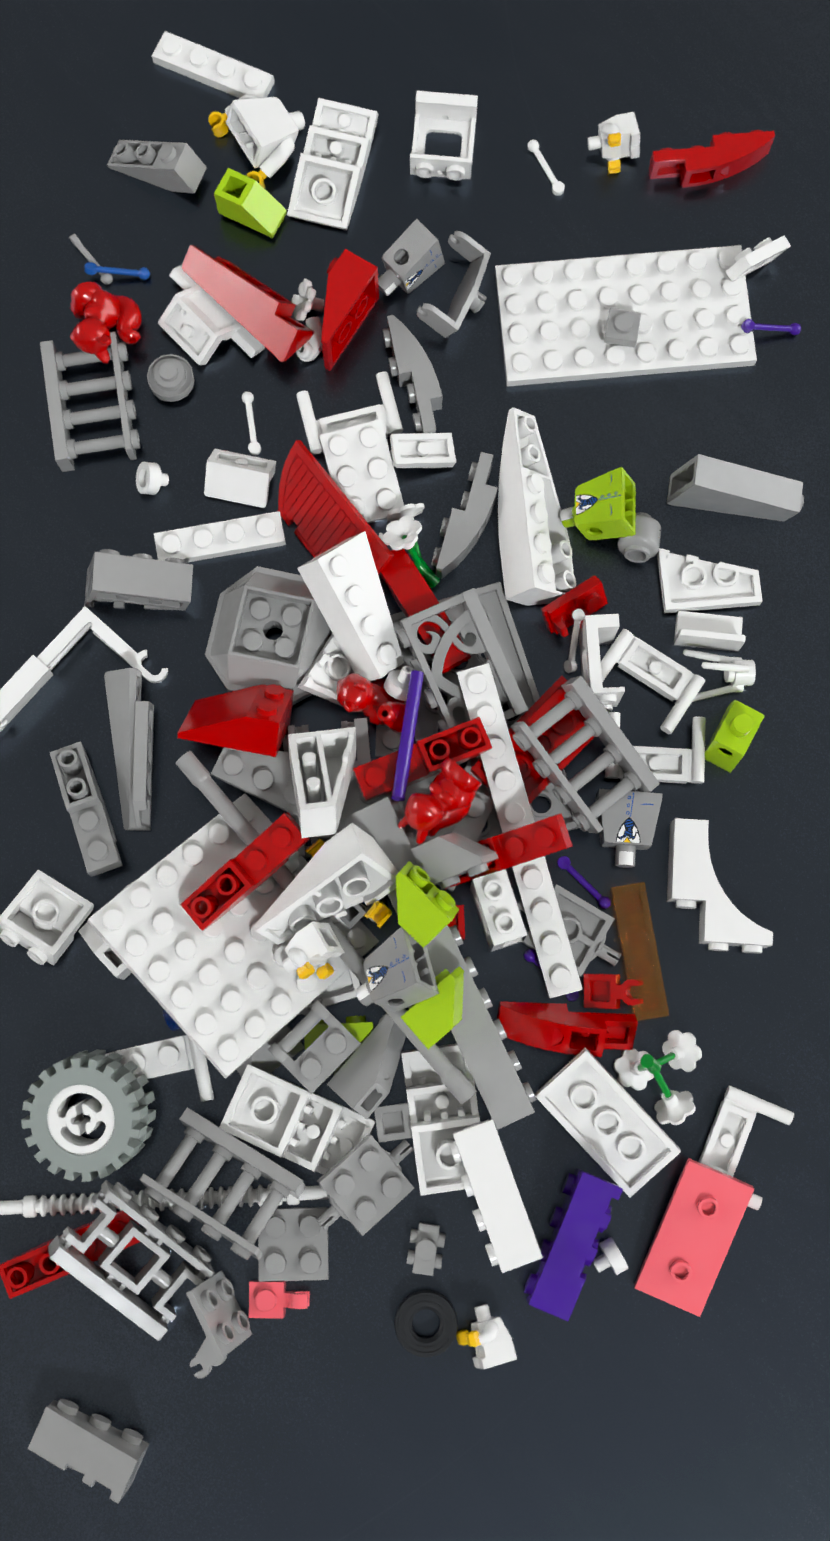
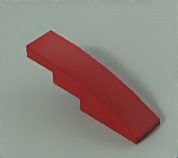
[380,548,471,674]

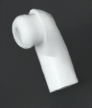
[296,317,322,362]

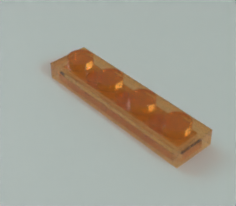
[610,882,669,1021]

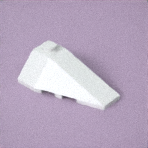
[254,823,398,944]

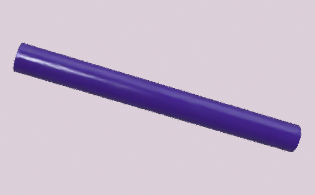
[391,670,424,801]

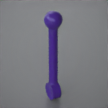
[741,319,801,336]
[557,856,611,909]
[524,949,579,1002]

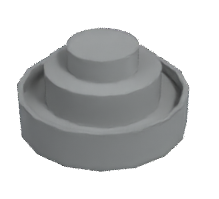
[147,354,195,402]

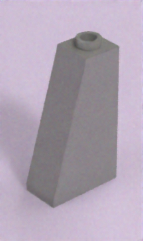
[667,454,804,522]

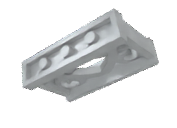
[396,588,528,732]

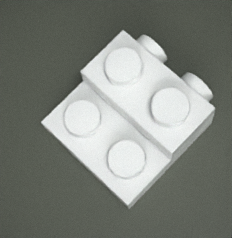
[0,870,94,966]

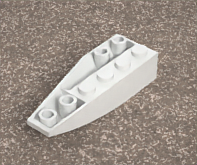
[498,407,576,606]

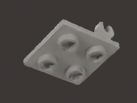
[186,1270,252,1378]

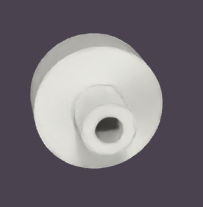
[136,462,169,495]
[384,666,414,701]
[593,1237,629,1276]

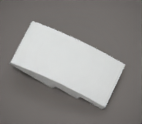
[287,98,379,230]
[401,1043,480,1196]
[219,1064,376,1175]

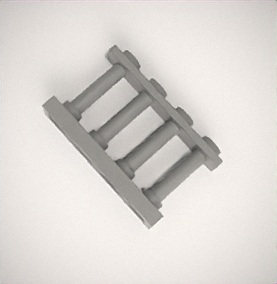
[40,332,141,472]
[510,676,660,833]
[139,1107,305,1260]

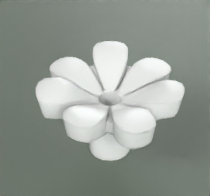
[292,278,324,321]

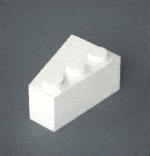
[288,727,356,838]

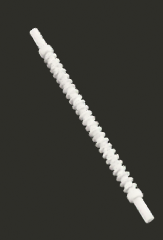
[0,1184,329,1218]

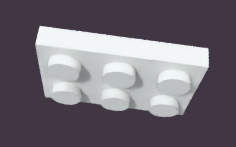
[319,419,404,523]

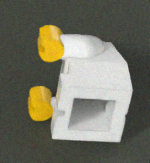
[587,112,640,174]
[282,922,345,979]
[456,1304,517,1369]

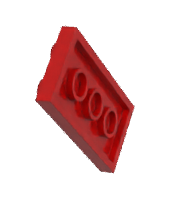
[470,676,595,804]

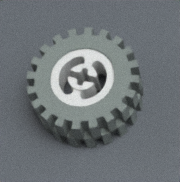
[22,1049,156,1182]

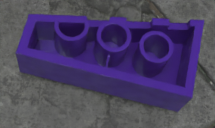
[524,1168,623,1321]

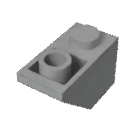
[411,832,498,889]

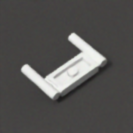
[296,371,403,454]
[588,629,705,734]
[605,712,706,784]
[105,1035,214,1102]
[699,1085,794,1211]

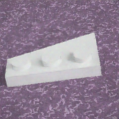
[657,548,763,613]
[297,633,354,706]

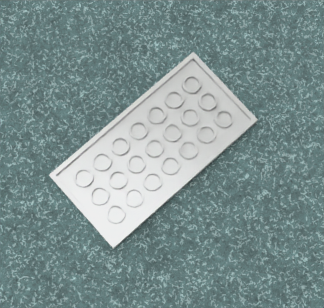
[495,245,757,387]

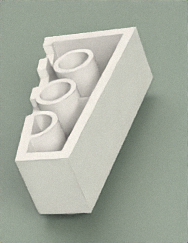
[297,531,404,681]
[449,1118,543,1273]

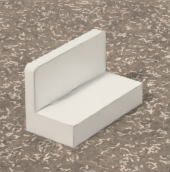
[204,449,276,508]
[674,611,745,652]

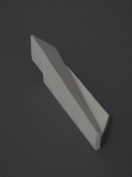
[104,668,154,831]

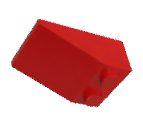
[321,249,379,371]
[177,684,294,757]

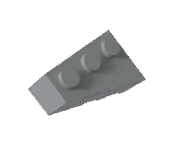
[84,549,193,610]
[28,1399,149,1504]

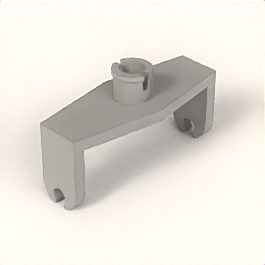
[417,231,491,338]

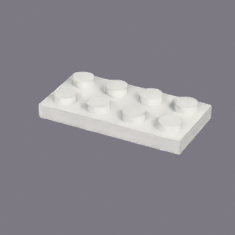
[535,1047,681,1197]

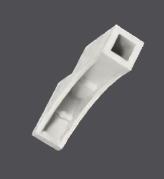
[667,818,773,953]

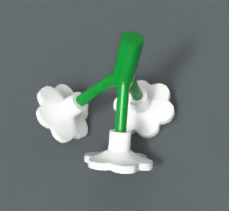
[379,503,440,588]
[613,1030,702,1125]

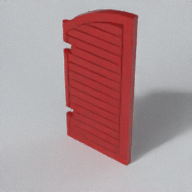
[277,440,394,575]

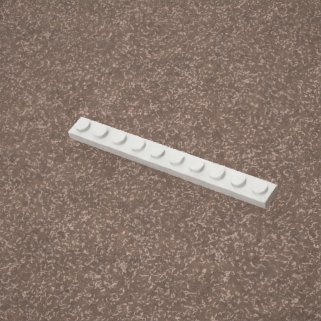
[457,663,583,998]

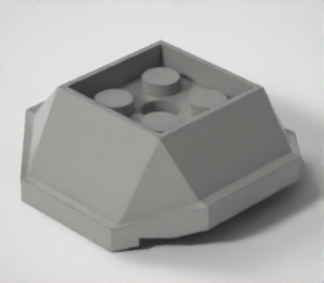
[205,566,332,706]

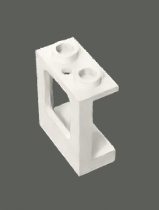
[410,91,478,180]
[579,614,625,712]
[470,869,527,952]

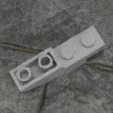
[382,315,443,433]
[431,452,498,579]
[49,741,123,877]

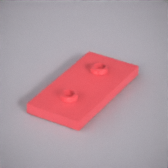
[634,1158,754,1317]

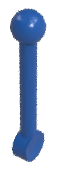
[84,262,150,280]

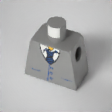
[378,219,445,296]
[595,789,663,868]
[356,927,439,1011]

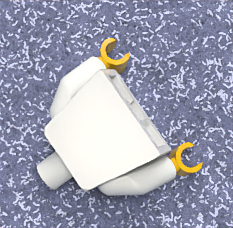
[208,94,305,189]

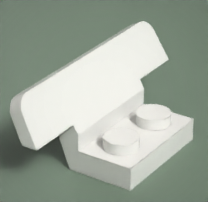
[158,265,265,365]

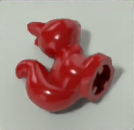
[70,282,142,364]
[337,673,406,733]
[397,756,482,845]

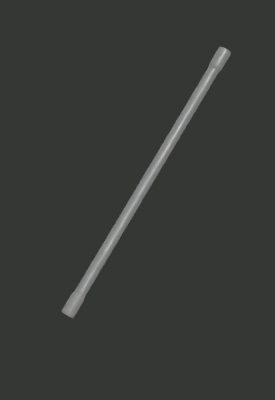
[175,751,477,1105]

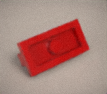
[541,575,608,637]

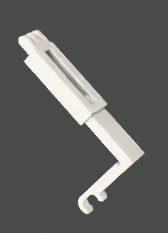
[0,606,168,732]

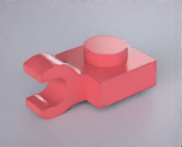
[249,1280,310,1318]

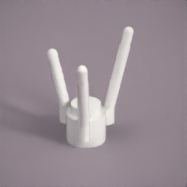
[683,649,756,702]

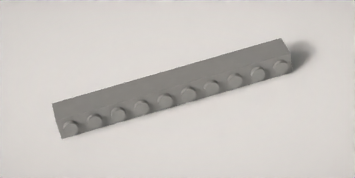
[350,797,537,1130]

